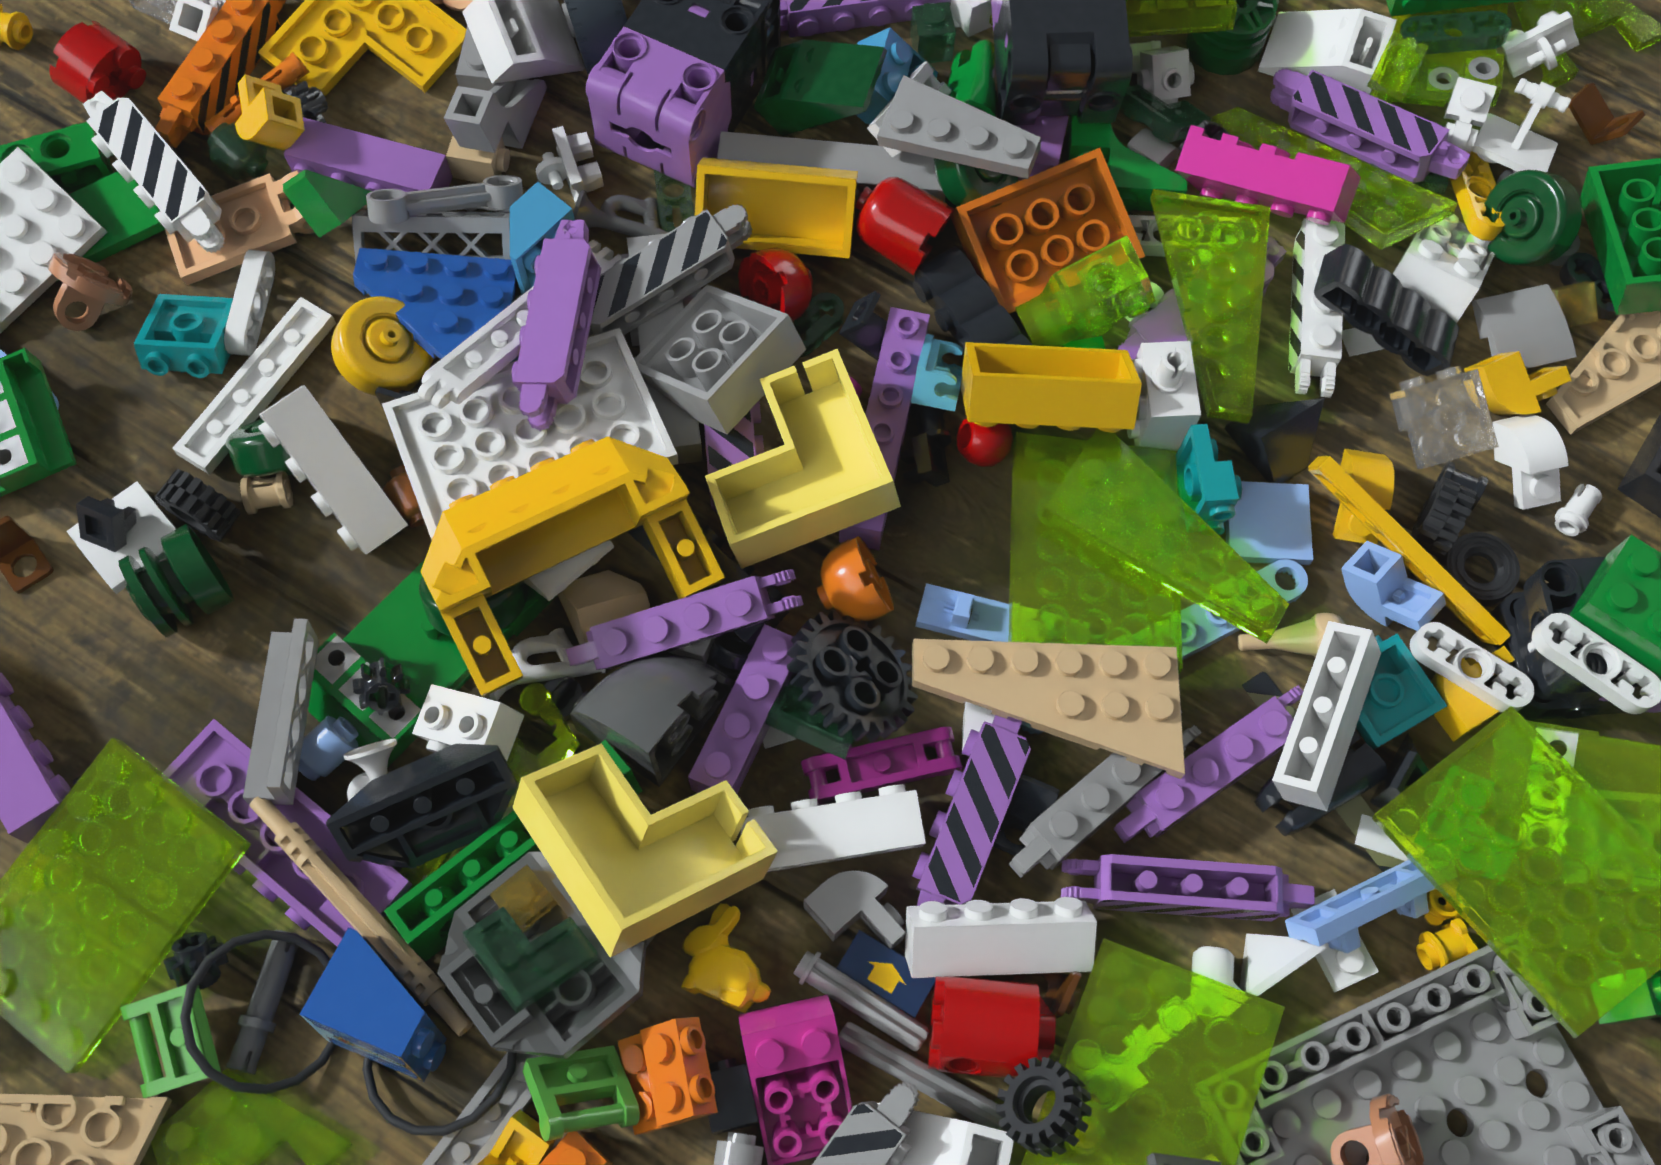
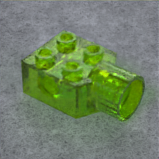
[1015,235,1156,347]

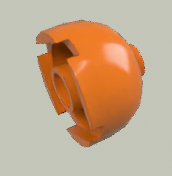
[817,536,894,622]

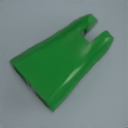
[947,39,997,117]

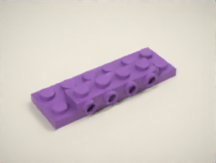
[150,719,413,947]

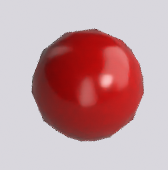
[957,418,1014,467]

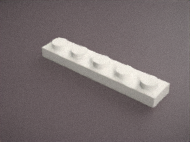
[172,297,336,475]

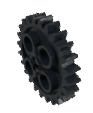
[786,610,918,742]

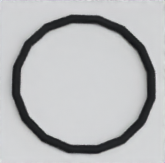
[180,930,337,1095]
[362,977,517,1136]

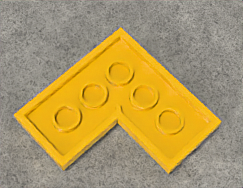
[258,0,466,96]

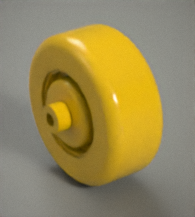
[331,296,433,396]

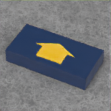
[836,930,936,1018]

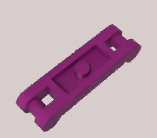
[801,726,963,805]

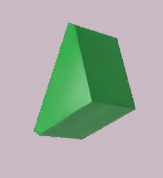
[283,169,371,238]

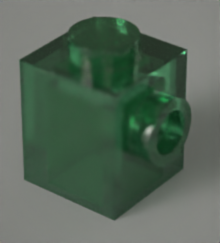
[910,2,956,63]

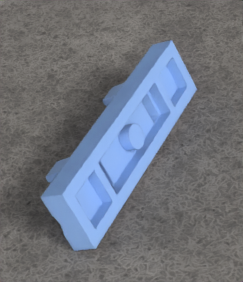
[915,583,1090,644]
[1285,854,1457,953]

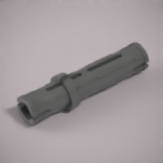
[226,930,299,1075]

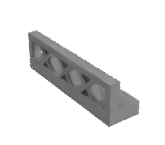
[352,210,511,263]
[243,619,319,805]

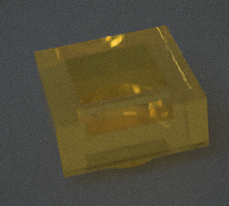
[1551,281,1598,327]
[489,865,558,934]

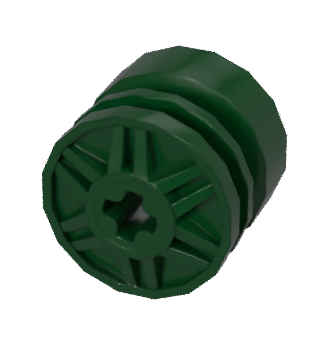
[1186,0,1278,75]
[118,524,235,638]

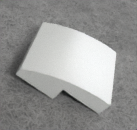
[67,481,176,594]

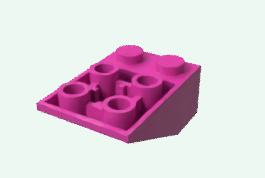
[738,994,853,1165]

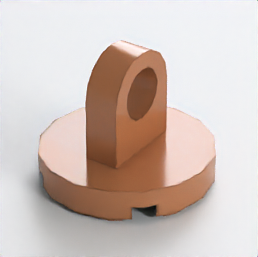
[48,252,133,331]
[1330,1094,1425,1165]

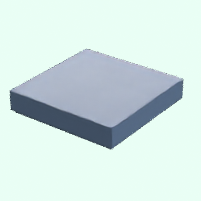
[1225,481,1313,565]

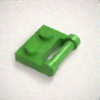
[120,984,221,1098]
[522,1046,640,1141]

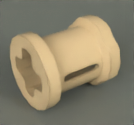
[240,472,293,514]

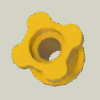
[0,3,33,50]
[1416,918,1479,971]

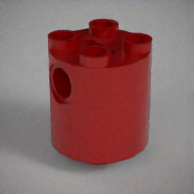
[928,976,1056,1078]

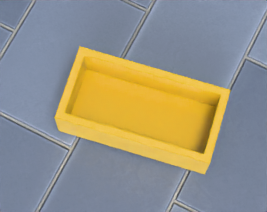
[695,157,858,258]
[961,342,1142,433]

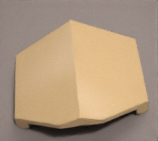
[558,570,650,644]

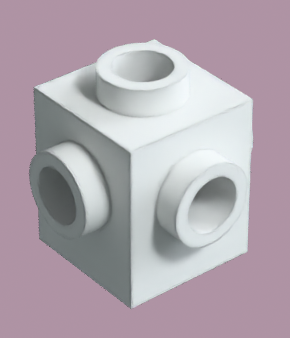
[1137,46,1194,106]

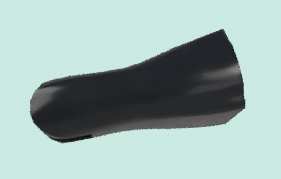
[1254,730,1389,836]

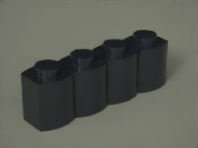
[1314,244,1459,376]
[913,246,1032,359]

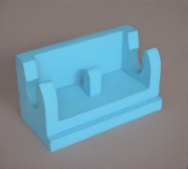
[911,334,963,411]

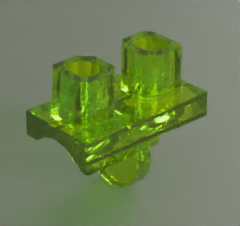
[1367,31,1429,104]

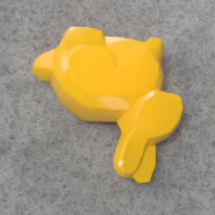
[681,904,771,1013]

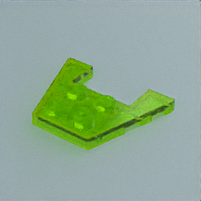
[1513,0,1661,87]
[151,1069,353,1165]

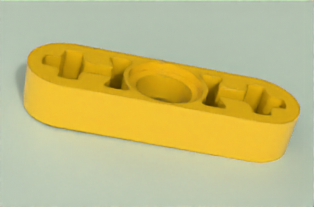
[1450,151,1505,241]

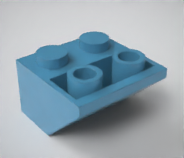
[857,27,938,124]
[510,182,575,295]

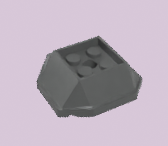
[437,852,647,1059]

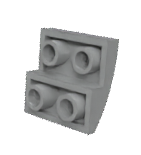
[1472,284,1577,369]

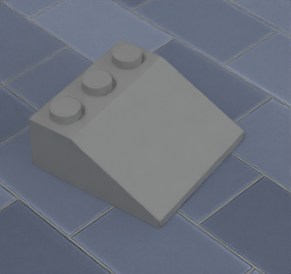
[634,285,806,434]

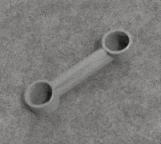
[366,175,523,224]

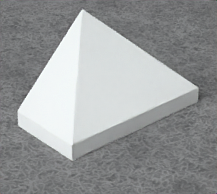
[1239,933,1327,1003]

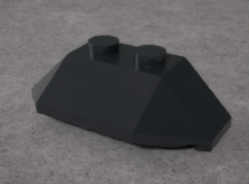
[326,743,518,868]

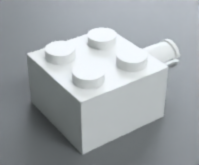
[1127,341,1201,453]

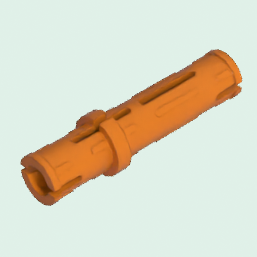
[204,52,310,143]

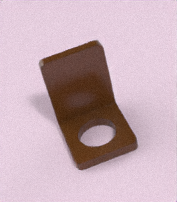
[1568,83,1645,145]
[0,515,54,594]
[1011,971,1082,1019]

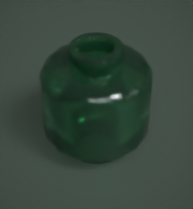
[207,122,268,180]

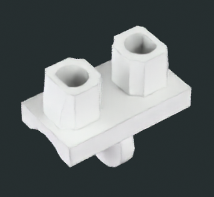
[1502,10,1580,78]
[536,126,604,205]

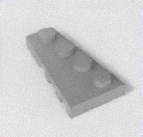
[877,75,1041,179]

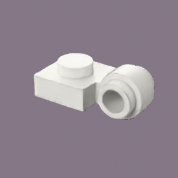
[1444,77,1497,153]

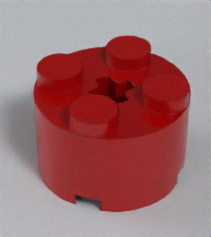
[49,21,146,104]

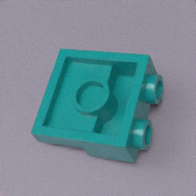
[133,294,233,378]
[1172,424,1242,538]
[1356,633,1447,750]

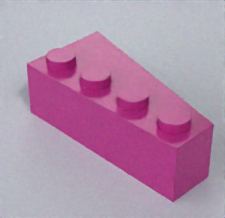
[1175,125,1361,225]

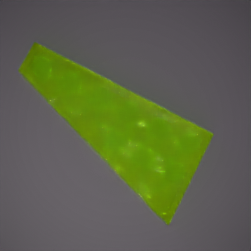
[1211,107,1458,250]

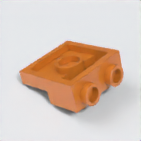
[618,1017,718,1135]

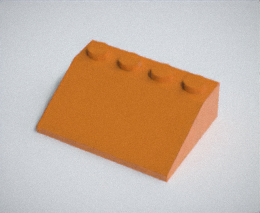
[950,148,1145,314]

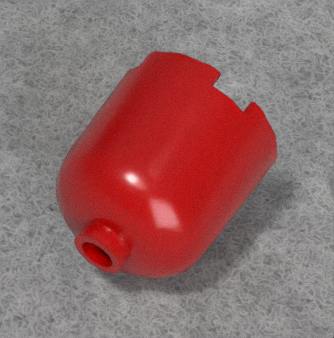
[855,177,954,276]

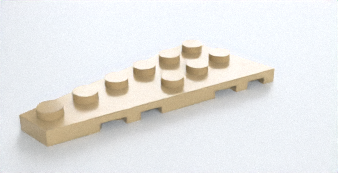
[1546,311,1661,435]
[912,639,1185,779]
[0,1094,172,1165]

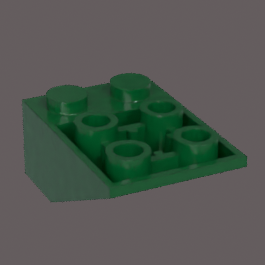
[753,39,887,136]

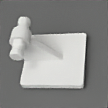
[1471,78,1571,173]

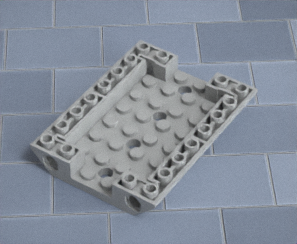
[1195,930,1655,1165]

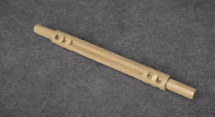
[249,796,473,1037]

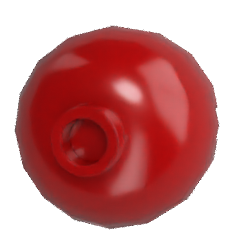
[738,247,813,322]

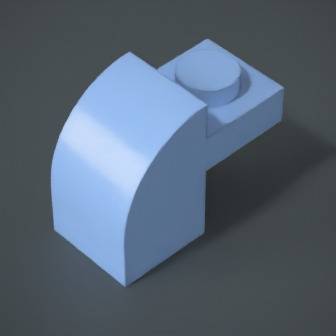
[1341,541,1446,631]

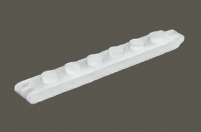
[418,240,621,409]

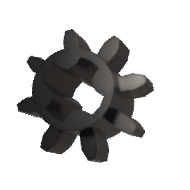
[282,81,328,123]
[352,657,410,715]
[164,932,229,990]

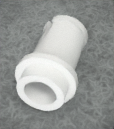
[1555,484,1602,536]

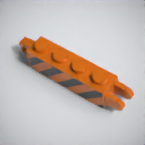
[155,0,286,148]

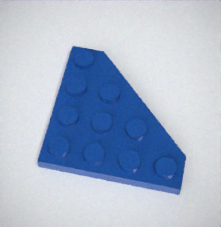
[353,248,517,359]

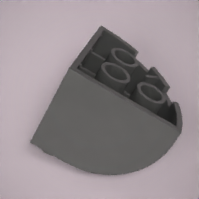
[570,655,735,787]

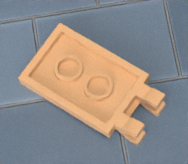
[165,170,315,285]

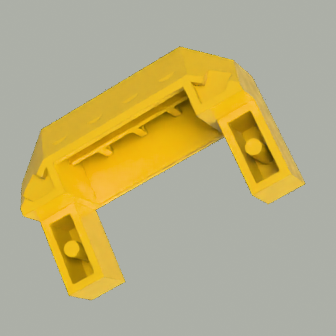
[421,436,725,697]

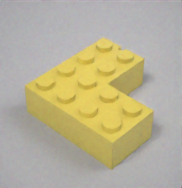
[705,349,901,569]
[512,743,778,958]

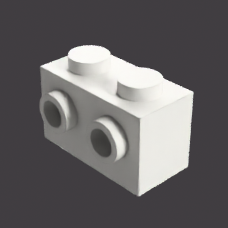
[412,684,524,761]

